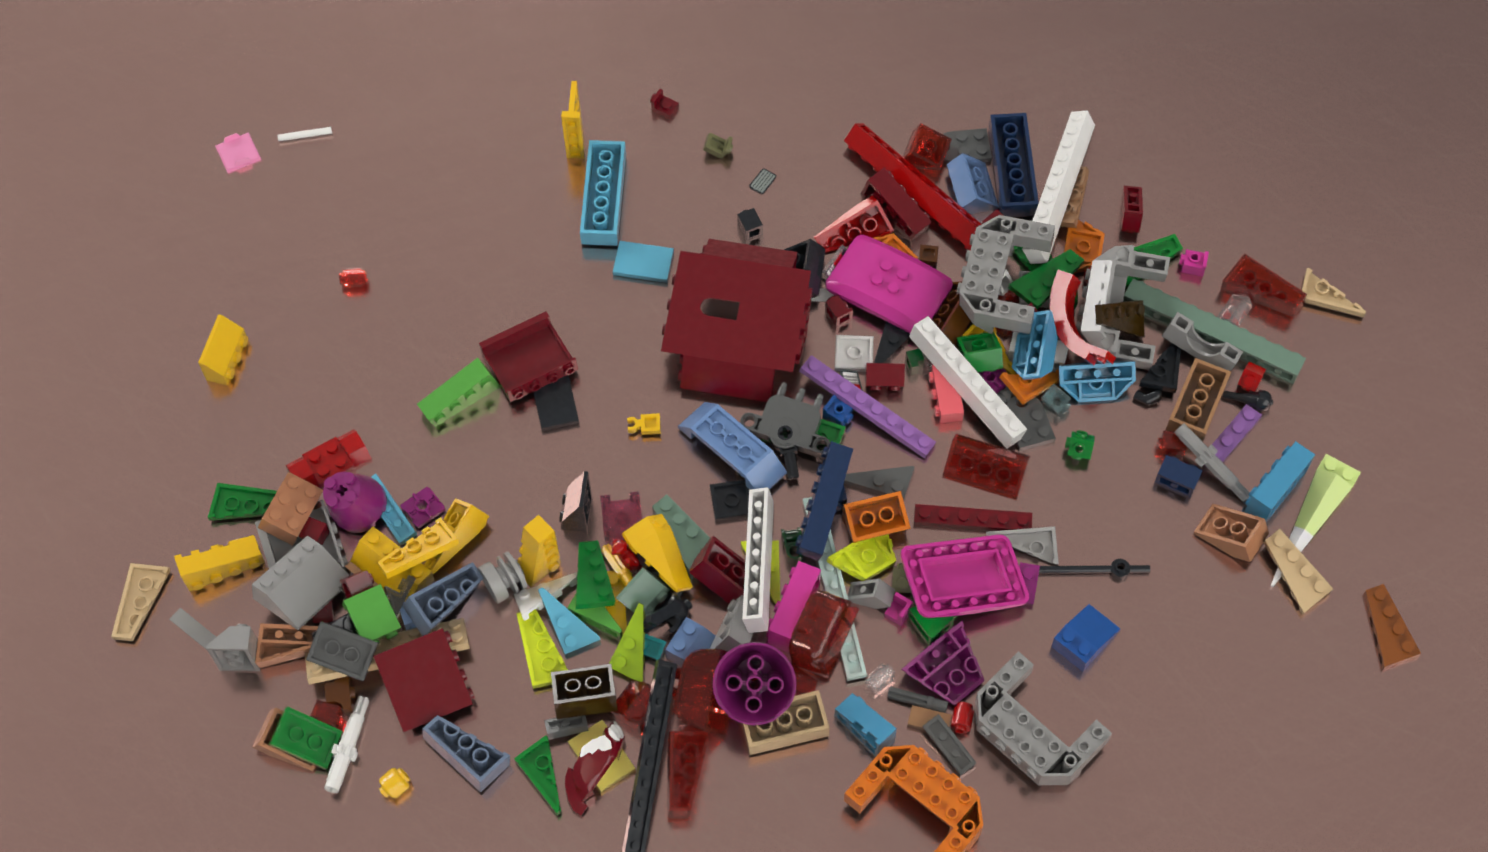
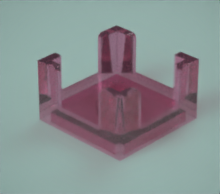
[600,491,642,541]

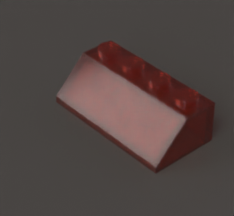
[943,434,1030,498]

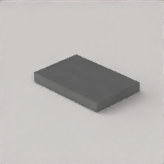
[306,621,379,681]

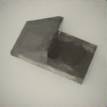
[384,575,416,617]

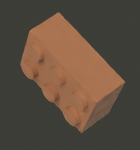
[258,472,323,546]

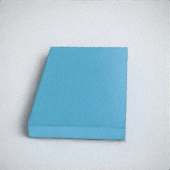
[613,241,674,283]

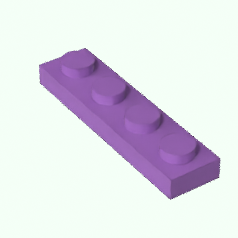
[1212,404,1262,462]

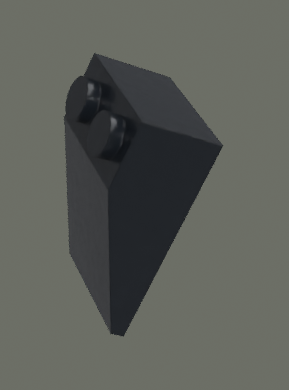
[559,471,592,532]

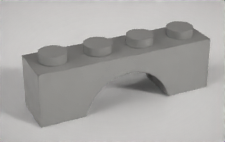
[1162,312,1243,371]

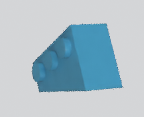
[834,693,897,757]

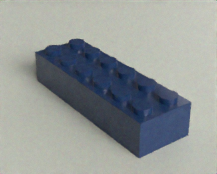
[989,113,1039,217]

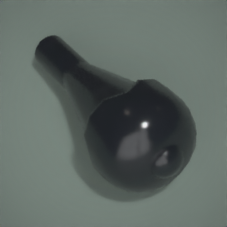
[1223,390,1273,412]

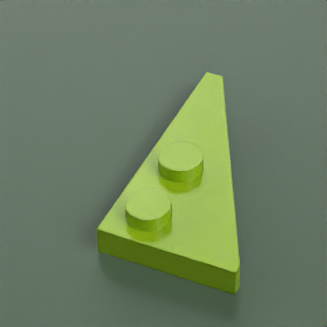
[609,603,645,684]

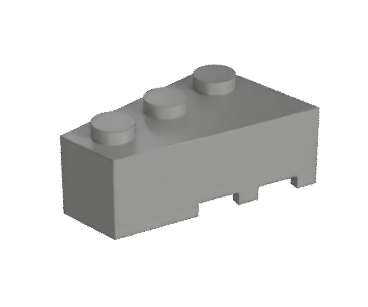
[706,595,753,664]

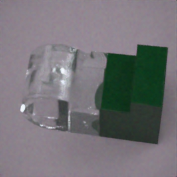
[905,348,933,375]

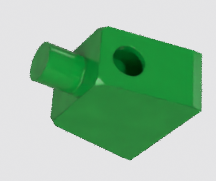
[908,606,954,645]

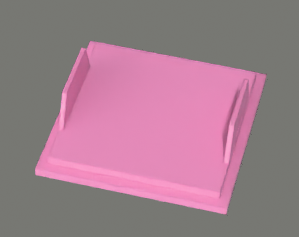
[215,132,261,173]

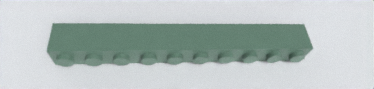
[1123,279,1306,384]

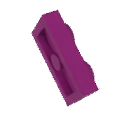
[1019,562,1040,605]

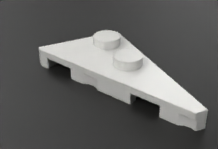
[514,572,577,621]

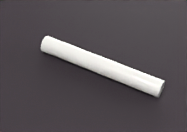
[277,127,332,142]

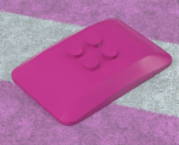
[825,235,953,333]
[900,535,1029,618]

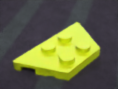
[826,534,896,581]

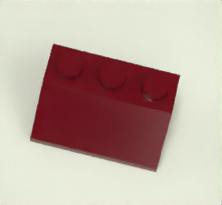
[689,536,745,604]

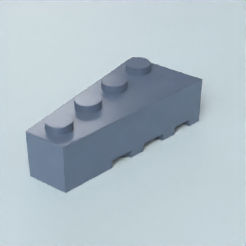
[402,562,484,636]
[422,715,510,792]

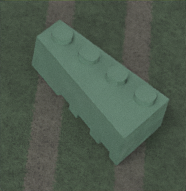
[652,494,710,581]

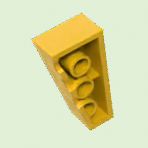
[517,515,561,588]
[174,535,265,591]

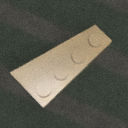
[1263,529,1333,615]

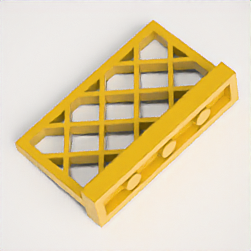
[561,81,585,159]

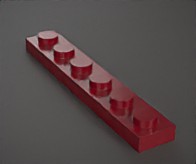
[914,504,1032,531]

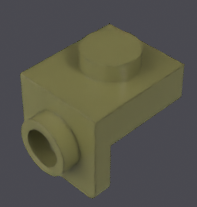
[703,133,733,159]
[892,563,912,593]

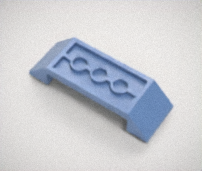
[678,402,787,490]

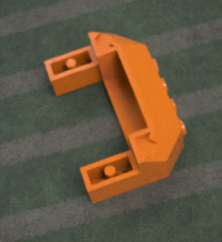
[844,745,983,852]

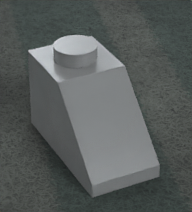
[847,579,895,609]

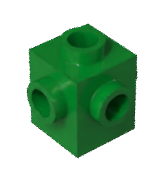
[1065,430,1095,460]

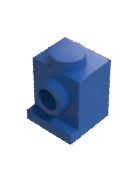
[822,395,853,426]

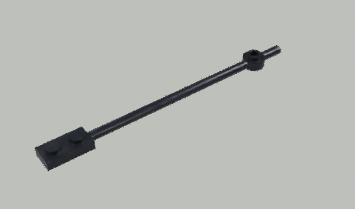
[1039,559,1150,580]

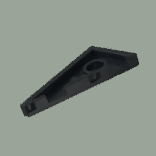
[874,321,911,363]
[1139,343,1181,393]

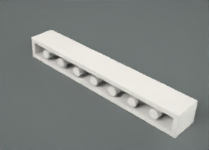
[909,316,1027,449]
[742,487,774,633]

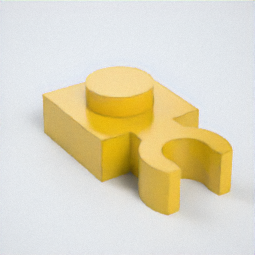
[627,413,661,435]

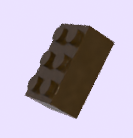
[551,664,618,719]

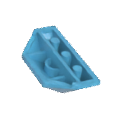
[1012,310,1058,380]
[1059,361,1136,402]

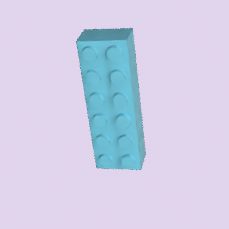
[580,140,626,246]

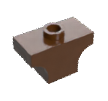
[324,676,356,716]

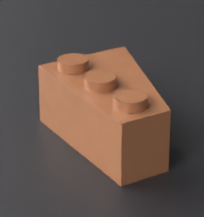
[255,623,319,668]

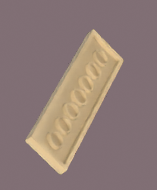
[305,618,470,685]

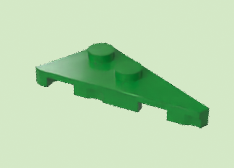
[514,735,561,815]

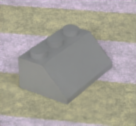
[206,624,260,671]

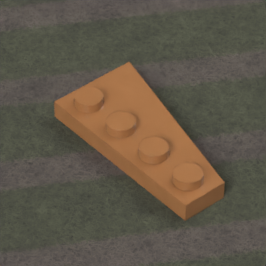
[1060,166,1089,228]

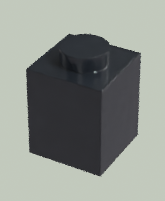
[737,208,763,241]

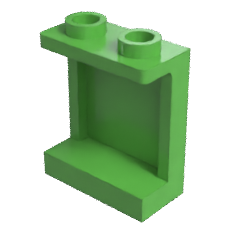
[342,584,401,643]

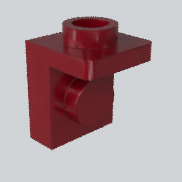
[650,89,679,119]

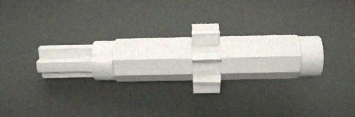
[324,696,369,793]

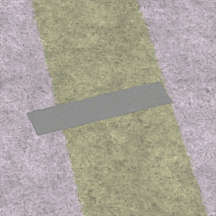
[169,608,216,650]

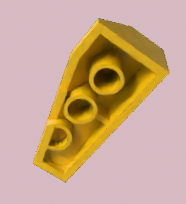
[424,498,489,574]

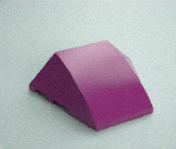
[901,621,985,706]

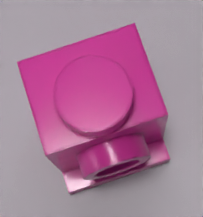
[1179,249,1209,277]

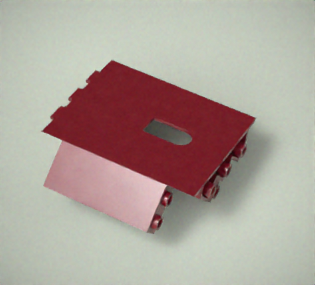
[661,239,813,402]

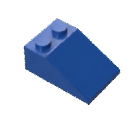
[1051,604,1120,672]

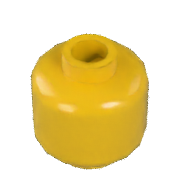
[379,768,410,798]

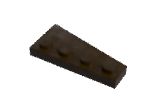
[1095,300,1145,338]

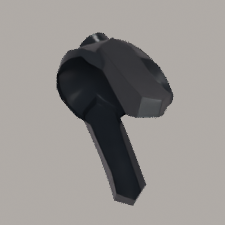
[644,593,693,634]

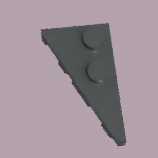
[844,466,915,501]

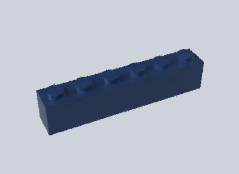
[795,441,853,561]

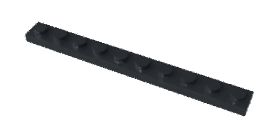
[622,659,677,852]

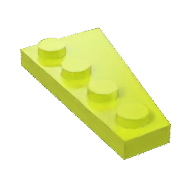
[516,609,568,689]

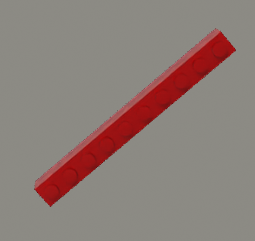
[844,123,982,250]

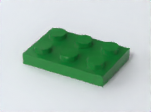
[269,706,343,770]

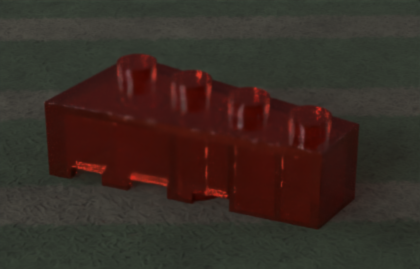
[667,731,711,819]

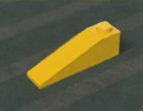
[622,514,693,593]

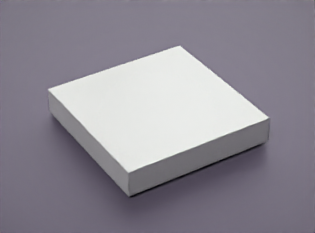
[835,335,874,372]

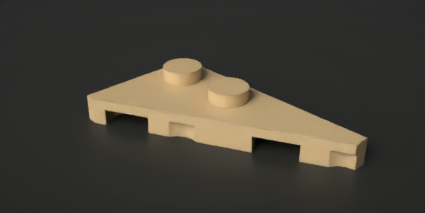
[1299,268,1366,318]

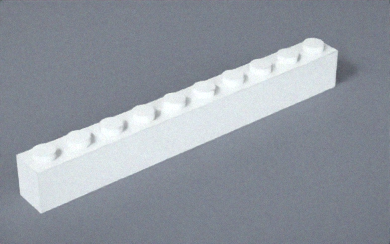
[1022,110,1095,264]

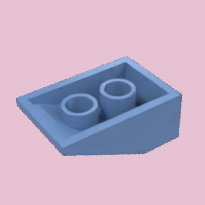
[665,617,717,684]

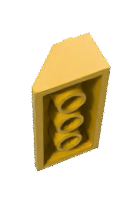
[350,526,435,603]

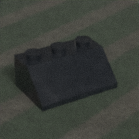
[784,239,826,298]

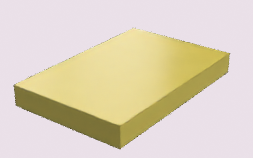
[568,720,636,792]

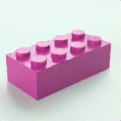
[766,561,821,653]

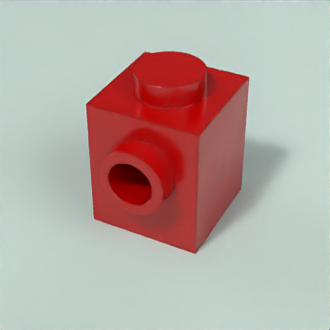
[1238,361,1266,392]

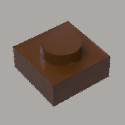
[919,244,939,266]

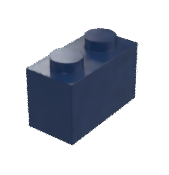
[1155,455,1203,498]

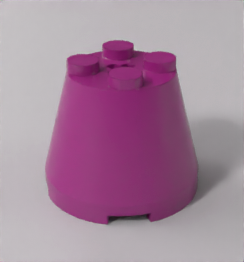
[323,472,387,533]

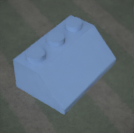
[947,153,999,214]

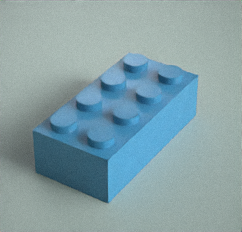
[1244,441,1315,522]

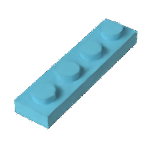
[371,474,417,546]

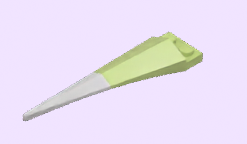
[1271,454,1361,587]

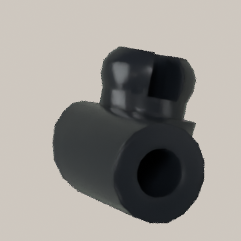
[1133,390,1163,406]

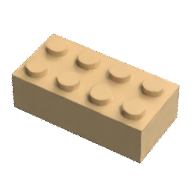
[741,690,830,755]

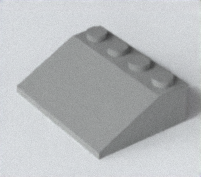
[252,536,350,630]

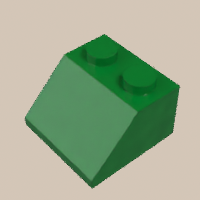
[957,331,1003,373]

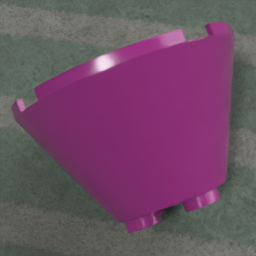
[713,642,796,725]

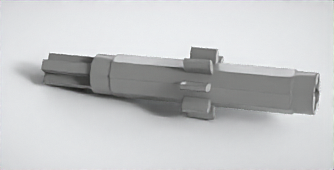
[1174,423,1250,502]

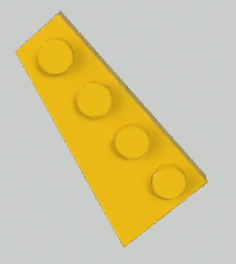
[378,517,459,579]

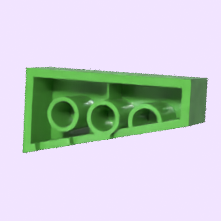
[417,358,501,426]

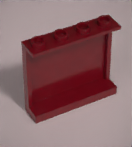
[479,311,578,402]
[374,628,475,732]

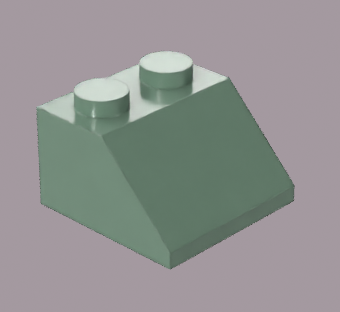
[616,568,670,618]

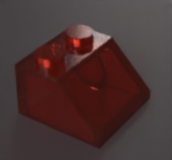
[903,123,952,170]
[608,680,651,734]

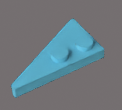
[538,588,601,655]

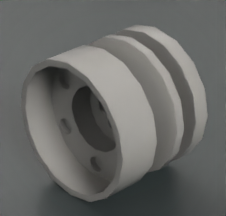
[478,551,528,604]

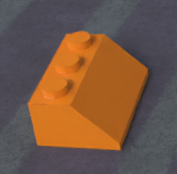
[842,491,911,543]

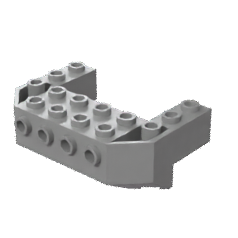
[957,215,1055,334]
[1076,245,1170,370]
[975,651,1112,785]

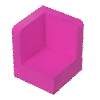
[884,592,913,626]

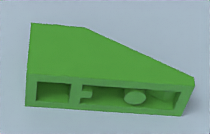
[568,594,623,640]

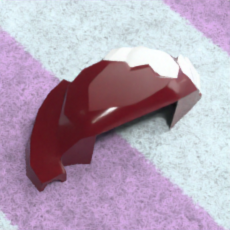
[565,721,625,817]

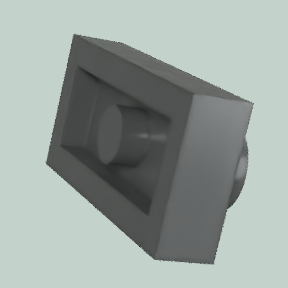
[544,715,589,740]

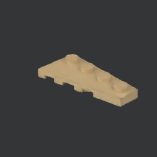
[111,563,171,641]

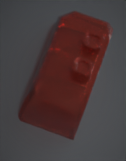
[789,589,860,678]
[672,649,729,735]

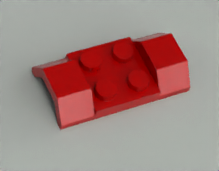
[285,429,372,488]

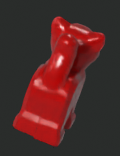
[612,539,643,574]

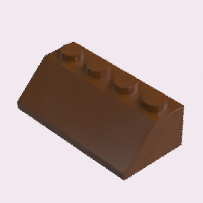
[932,281,971,347]

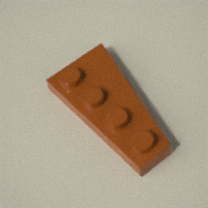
[1364,584,1421,669]

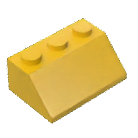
[198,314,248,385]

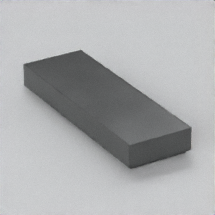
[922,714,977,776]

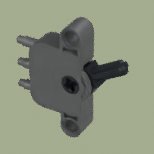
[740,382,830,480]

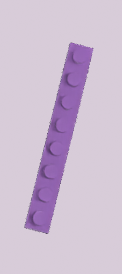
[799,355,936,459]

